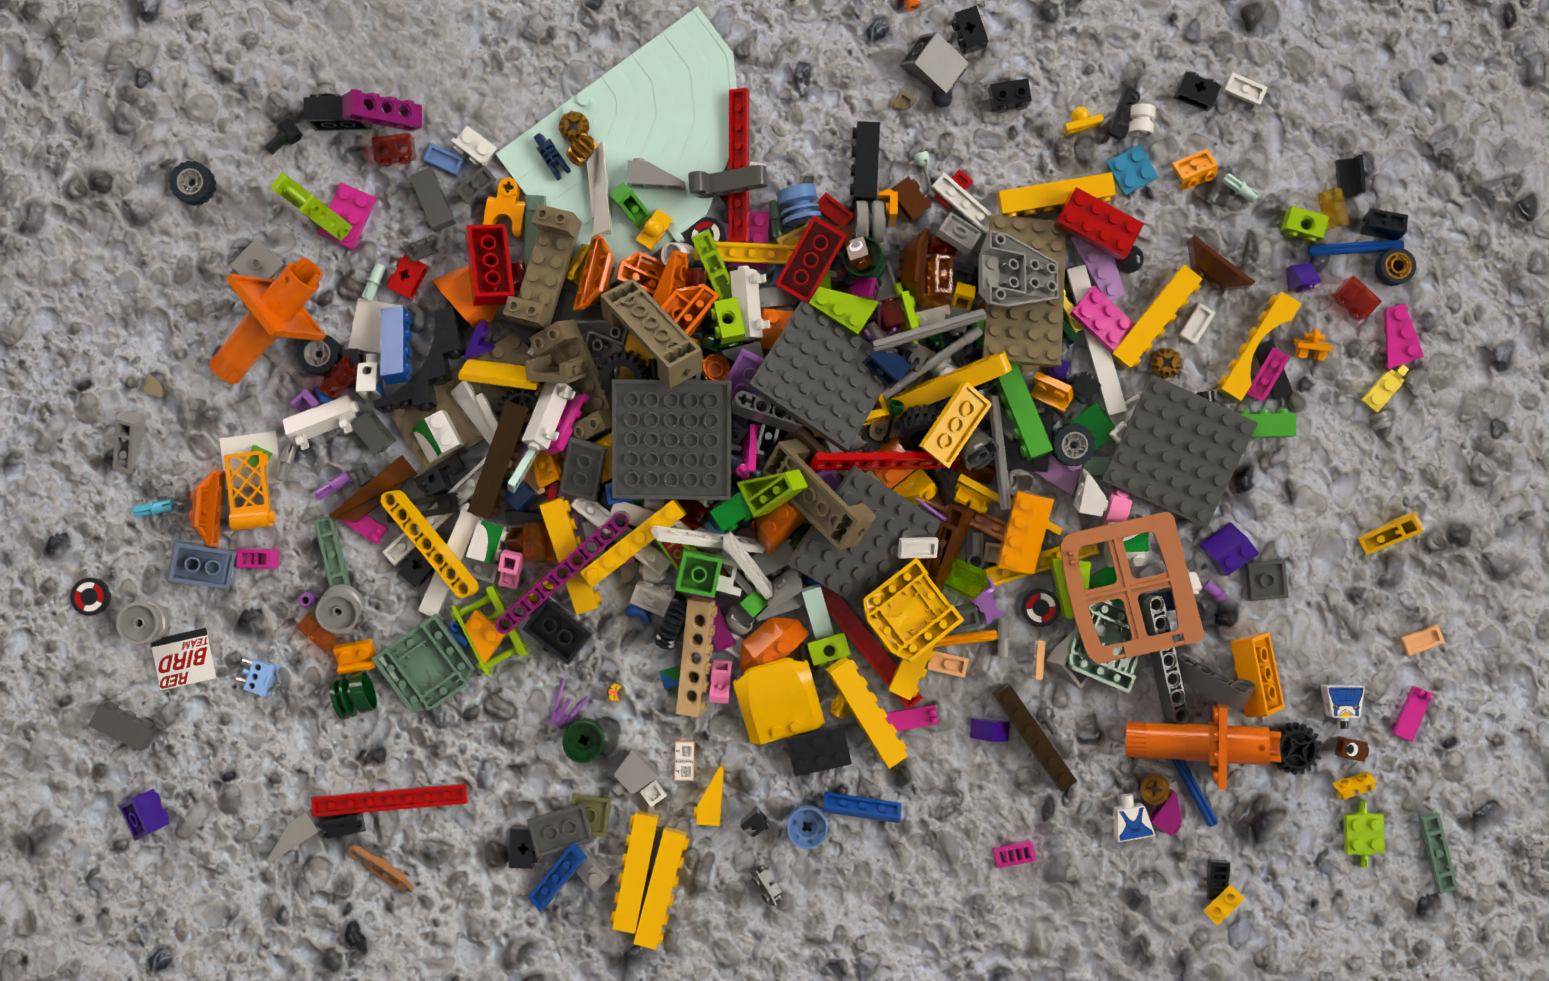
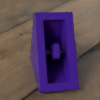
[970,718,1010,742]

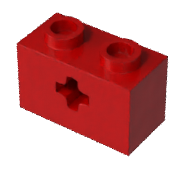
[387,254,429,301]

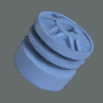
[776,183,822,227]
[787,805,828,849]

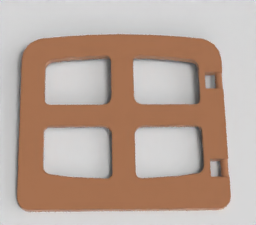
[1060,512,1204,663]

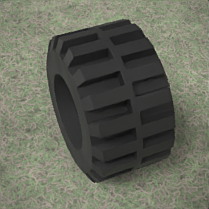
[598,350,650,400]
[899,404,942,452]

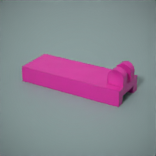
[1247,347,1291,402]
[735,424,758,480]
[340,500,389,545]
[1392,686,1433,742]
[885,704,938,731]

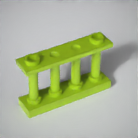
[270,172,353,241]
[451,585,530,675]

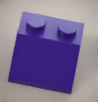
[1199,522,1259,576]
[119,789,170,841]

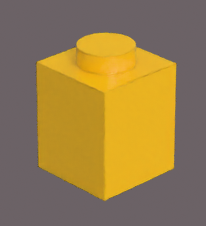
[950,282,976,310]

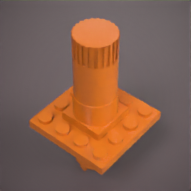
[209,257,326,384]
[1126,701,1281,790]

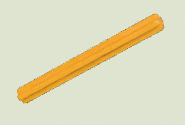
[883,630,998,653]

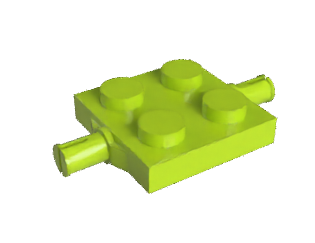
[893,283,920,344]
[1343,800,1385,868]

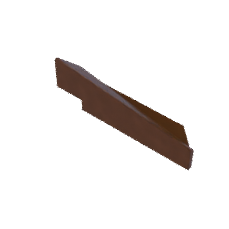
[329,455,417,523]
[925,503,975,593]

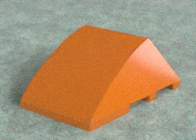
[432,265,501,329]

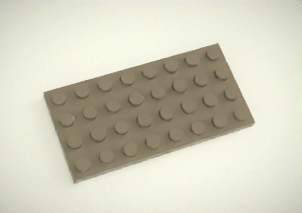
[982,214,1066,368]
[390,332,545,472]

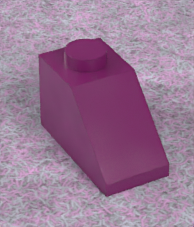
[849,278,879,301]
[1149,789,1182,836]

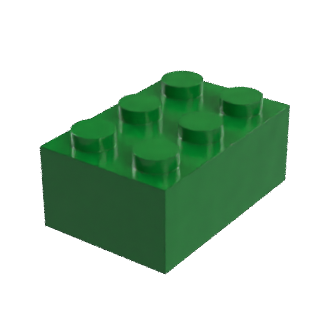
[710,491,754,532]

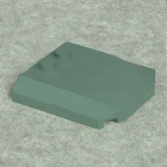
[1068,601,1156,694]
[371,613,476,713]

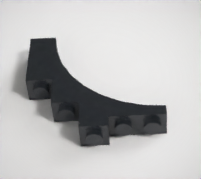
[373,306,466,414]

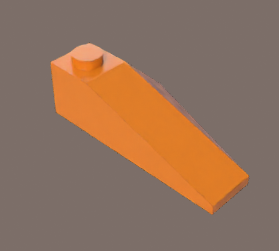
[652,250,688,307]

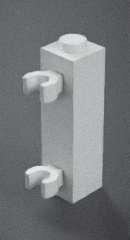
[730,266,770,342]
[521,382,576,451]
[283,395,359,450]

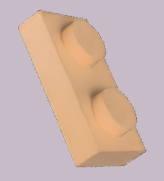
[926,650,969,678]

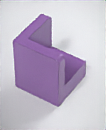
[289,389,322,413]

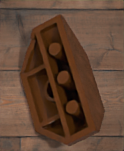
[897,228,929,308]
[1187,235,1256,291]

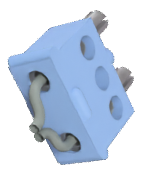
[235,658,282,698]

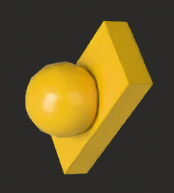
[1062,106,1104,136]
[636,208,674,251]

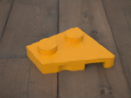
[464,609,506,663]

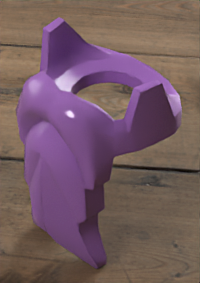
[964,576,1004,625]

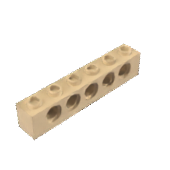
[676,597,717,718]

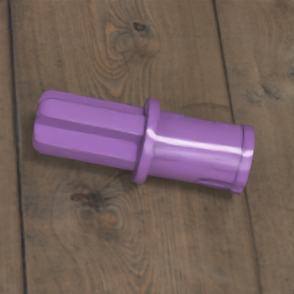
[314,471,352,500]

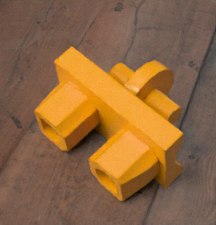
[1292,328,1333,361]

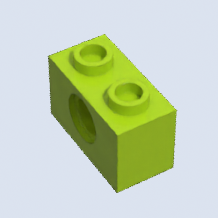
[1280,206,1329,243]
[710,297,746,345]
[807,632,851,668]

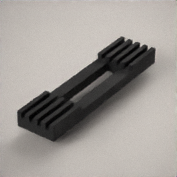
[386,492,460,523]

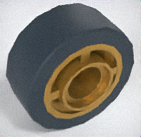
[1375,248,1416,286]

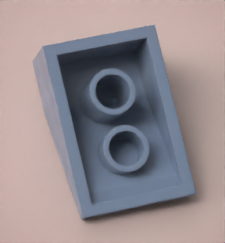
[167,540,236,589]

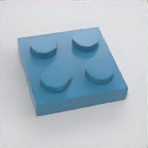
[1106,144,1159,197]

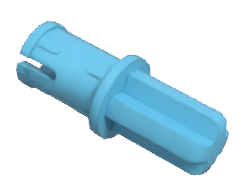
[132,499,174,517]

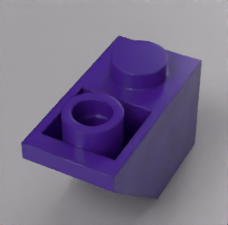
[1286,263,1321,294]

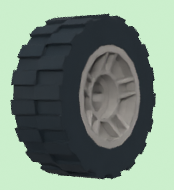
[169,161,216,206]
[296,335,343,376]
[1050,424,1096,466]

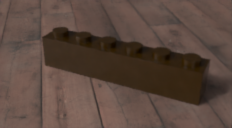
[467,400,532,520]
[991,683,1077,792]

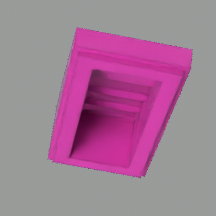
[236,549,279,569]
[992,839,1036,868]

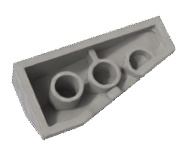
[1045,632,1090,689]

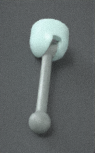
[913,151,936,198]

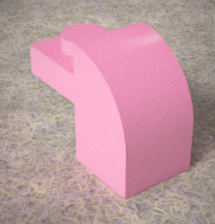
[1101,486,1132,526]
[498,549,525,589]
[709,660,732,704]

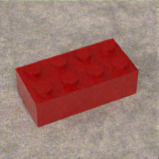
[1054,187,1145,261]
[775,215,848,303]
[465,224,515,306]

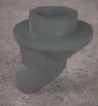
[1036,707,1058,735]

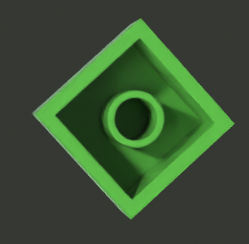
[675,548,723,598]

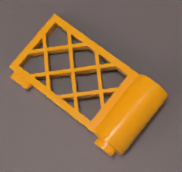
[224,450,276,531]

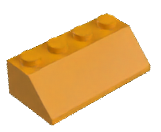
[996,490,1054,574]
[1230,632,1285,717]

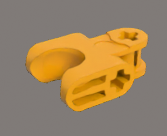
[483,178,525,238]

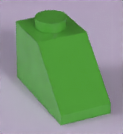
[608,182,652,229]
[740,589,768,618]

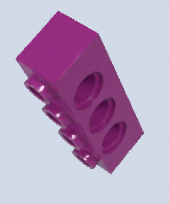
[342,89,422,132]

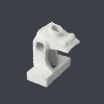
[716,549,742,596]

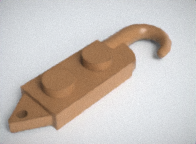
[348,845,415,893]

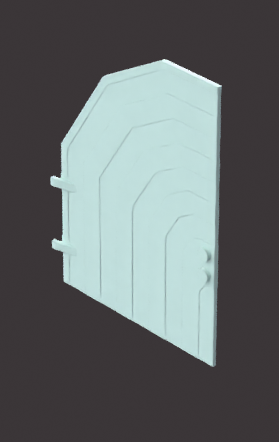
[496,6,737,286]

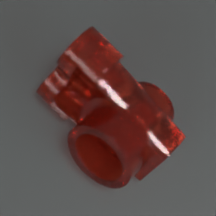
[927,236,957,260]
[511,261,526,292]

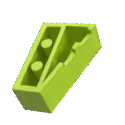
[809,287,879,336]
[737,469,808,517]
[1048,557,1091,619]

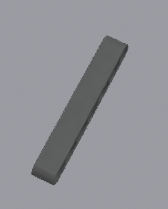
[1139,594,1189,724]

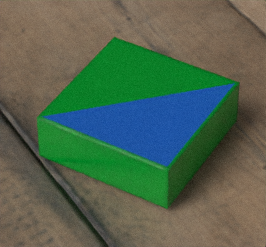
[659,666,680,690]

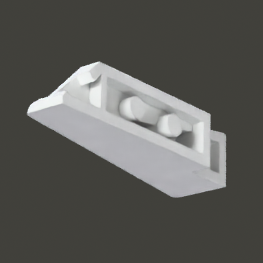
[587,142,613,236]
[451,381,520,462]

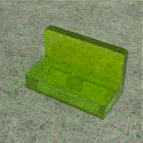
[944,558,989,599]

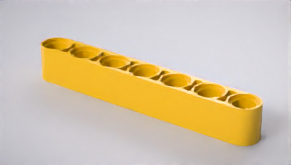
[884,351,1012,419]
[381,490,479,598]

